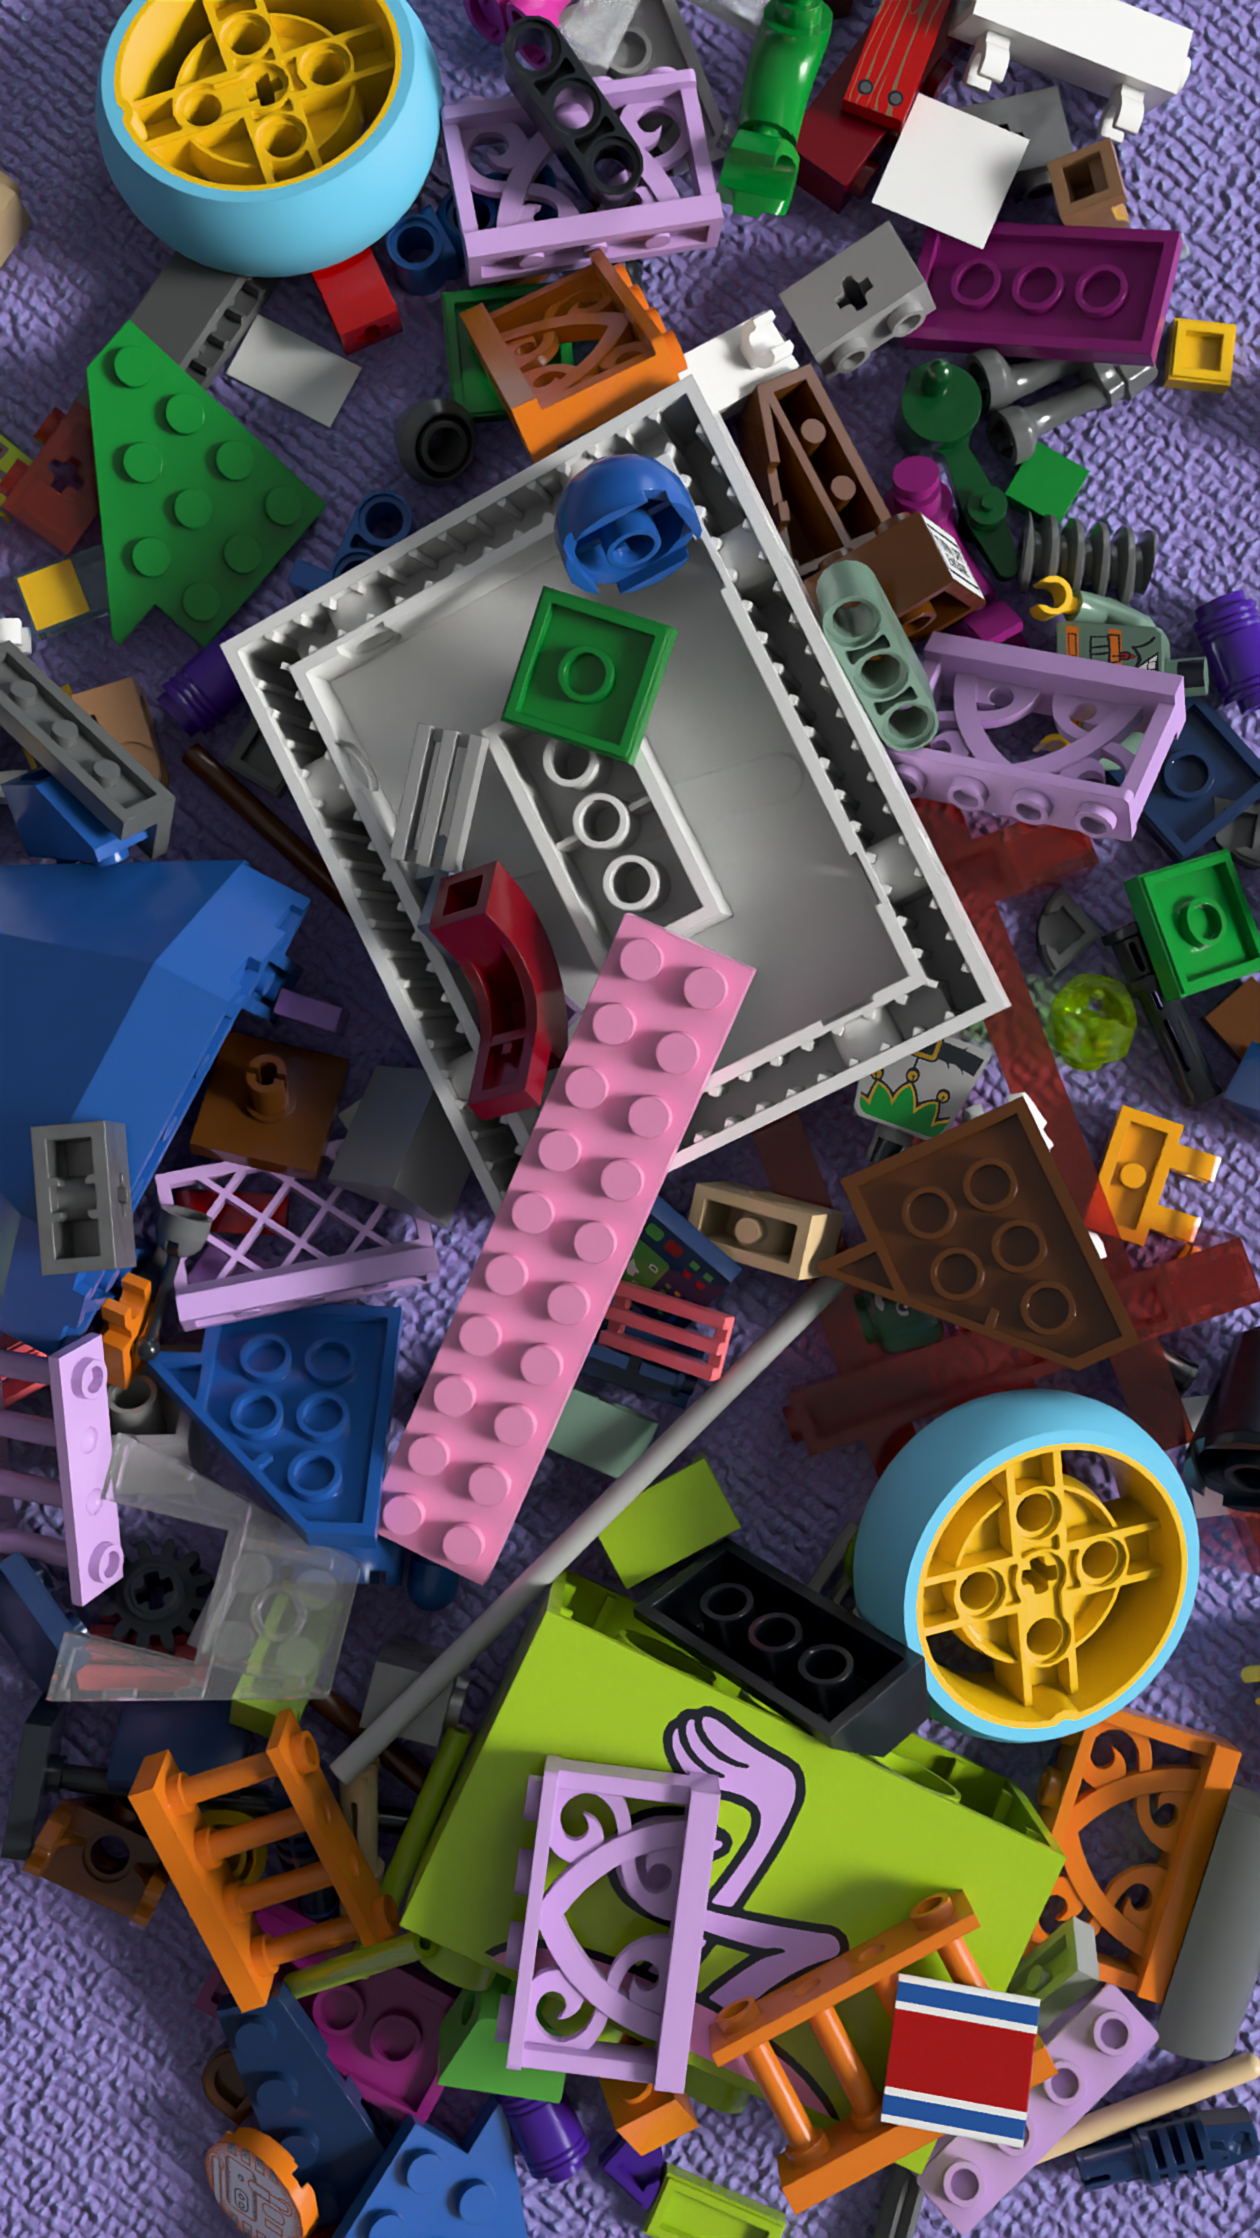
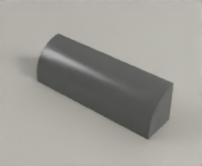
[71,251,283,422]
[1153,1783,1260,2061]

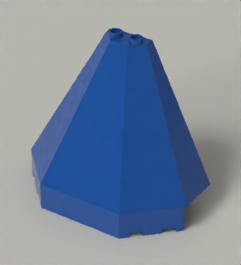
[0,860,313,1356]

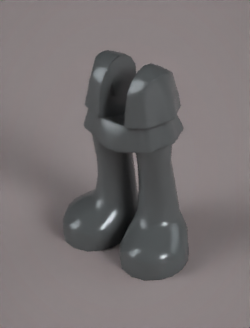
[965,348,1158,467]

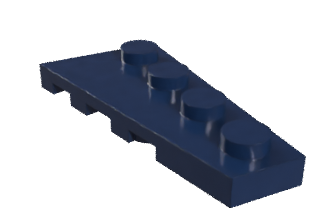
[216,1981,393,2230]

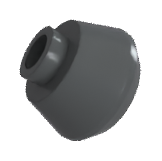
[394,398,477,487]

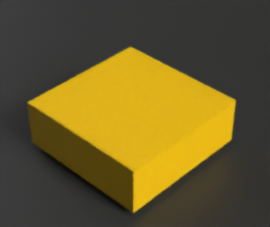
[1163,318,1237,394]

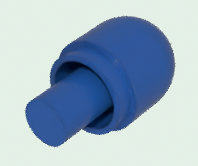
[407,1552,460,1612]

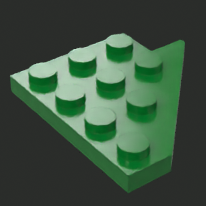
[85,319,327,648]

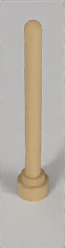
[1036,2052,1260,2165]

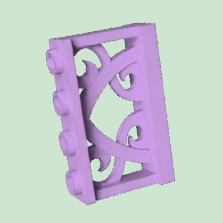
[440,67,724,286]
[881,631,1186,842]
[495,1755,721,2094]
[910,1984,1159,2235]

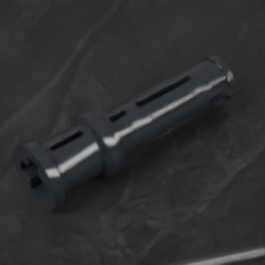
[1100,921,1223,1108]

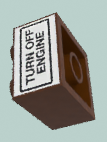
[803,511,986,660]

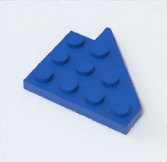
[145,1304,403,1549]
[331,2093,527,2238]

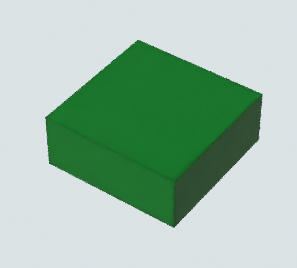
[1005,441,1090,526]

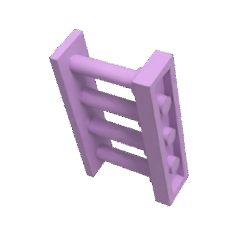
[0,1332,124,1607]

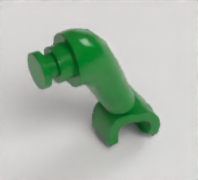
[716,0,833,218]

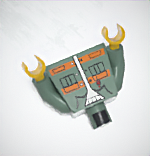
[1029,576,1209,771]

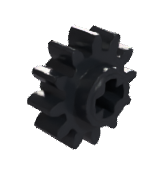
[98,1538,215,1658]

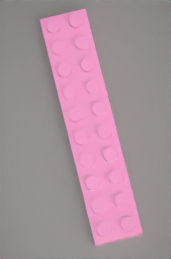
[378,913,757,1586]

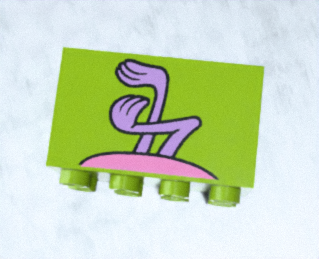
[399,1567,1067,2175]

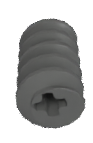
[1016,511,1157,606]

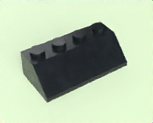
[633,1537,929,1758]

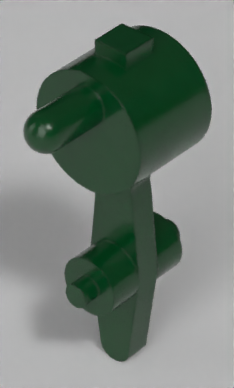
[894,358,1020,582]

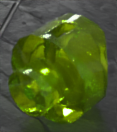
[1045,974,1137,1071]

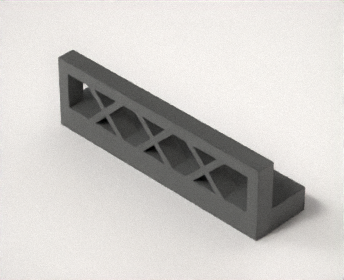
[0,640,176,860]

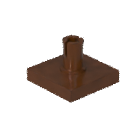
[189,1031,350,1182]

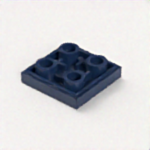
[0,1551,93,1693]
[106,1664,253,1797]

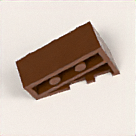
[735,364,891,581]

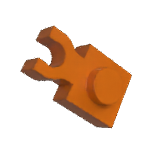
[100,1272,159,1390]

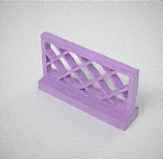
[155,1139,441,1332]

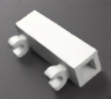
[947,0,1193,145]
[571,310,799,442]

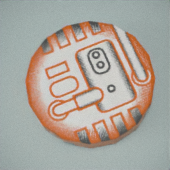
[205,2127,319,2238]

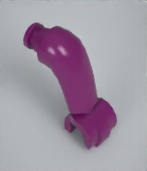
[884,456,1029,648]

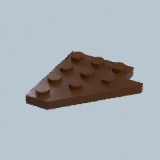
[816,1096,1141,1371]

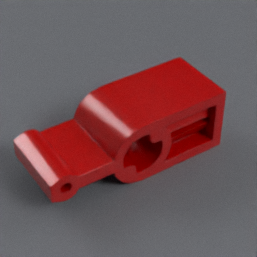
[310,246,403,356]

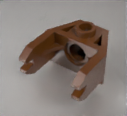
[21,1795,171,1932]

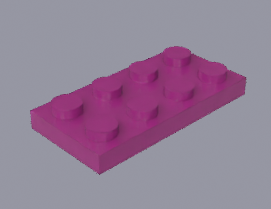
[900,222,1183,367]
[193,1900,460,2122]

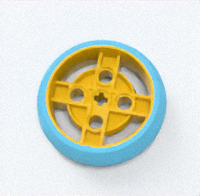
[95,0,443,277]
[853,1388,1199,1743]

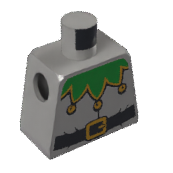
[853,1036,992,1163]

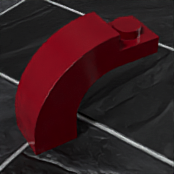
[428,860,568,1121]

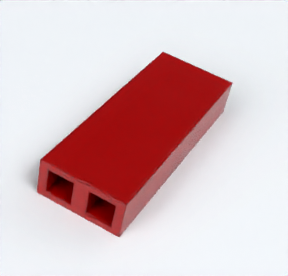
[176,1189,290,1235]

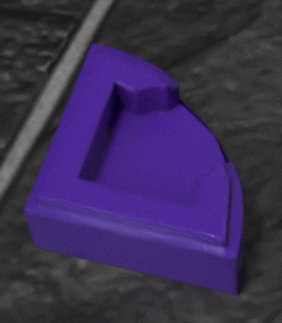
[598,2134,663,2211]

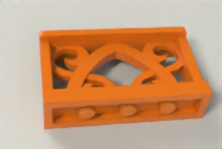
[459,248,688,464]
[1022,1706,1242,2005]

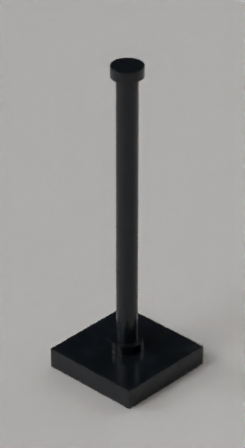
[1,1690,412,1861]

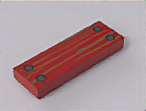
[841,0,952,133]

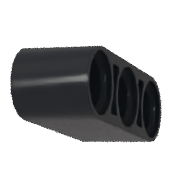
[502,15,644,210]

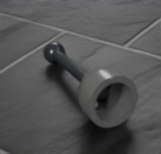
[134,1204,213,1362]

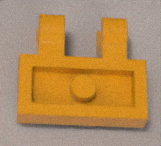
[1081,1105,1222,1247]

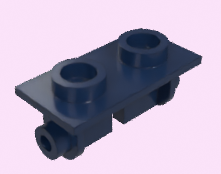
[580,1318,705,1409]

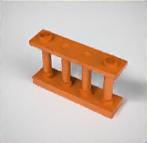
[128,1708,400,2013]
[708,1889,1058,2215]

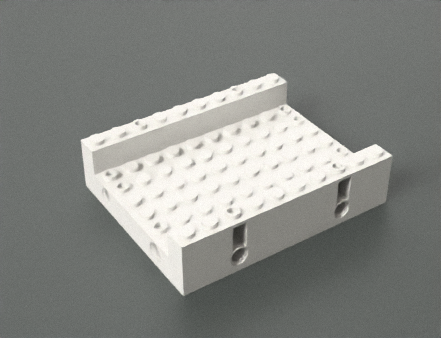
[220,373,1012,1216]

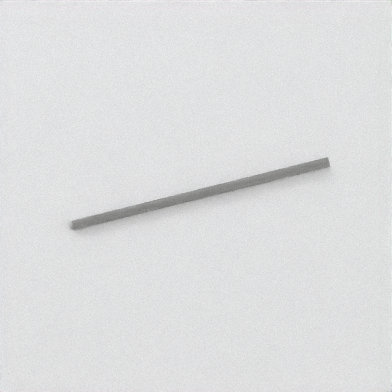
[329,1247,852,1786]

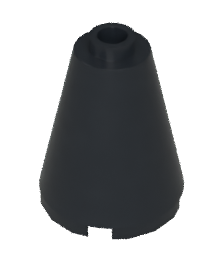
[1184,1326,1260,1514]

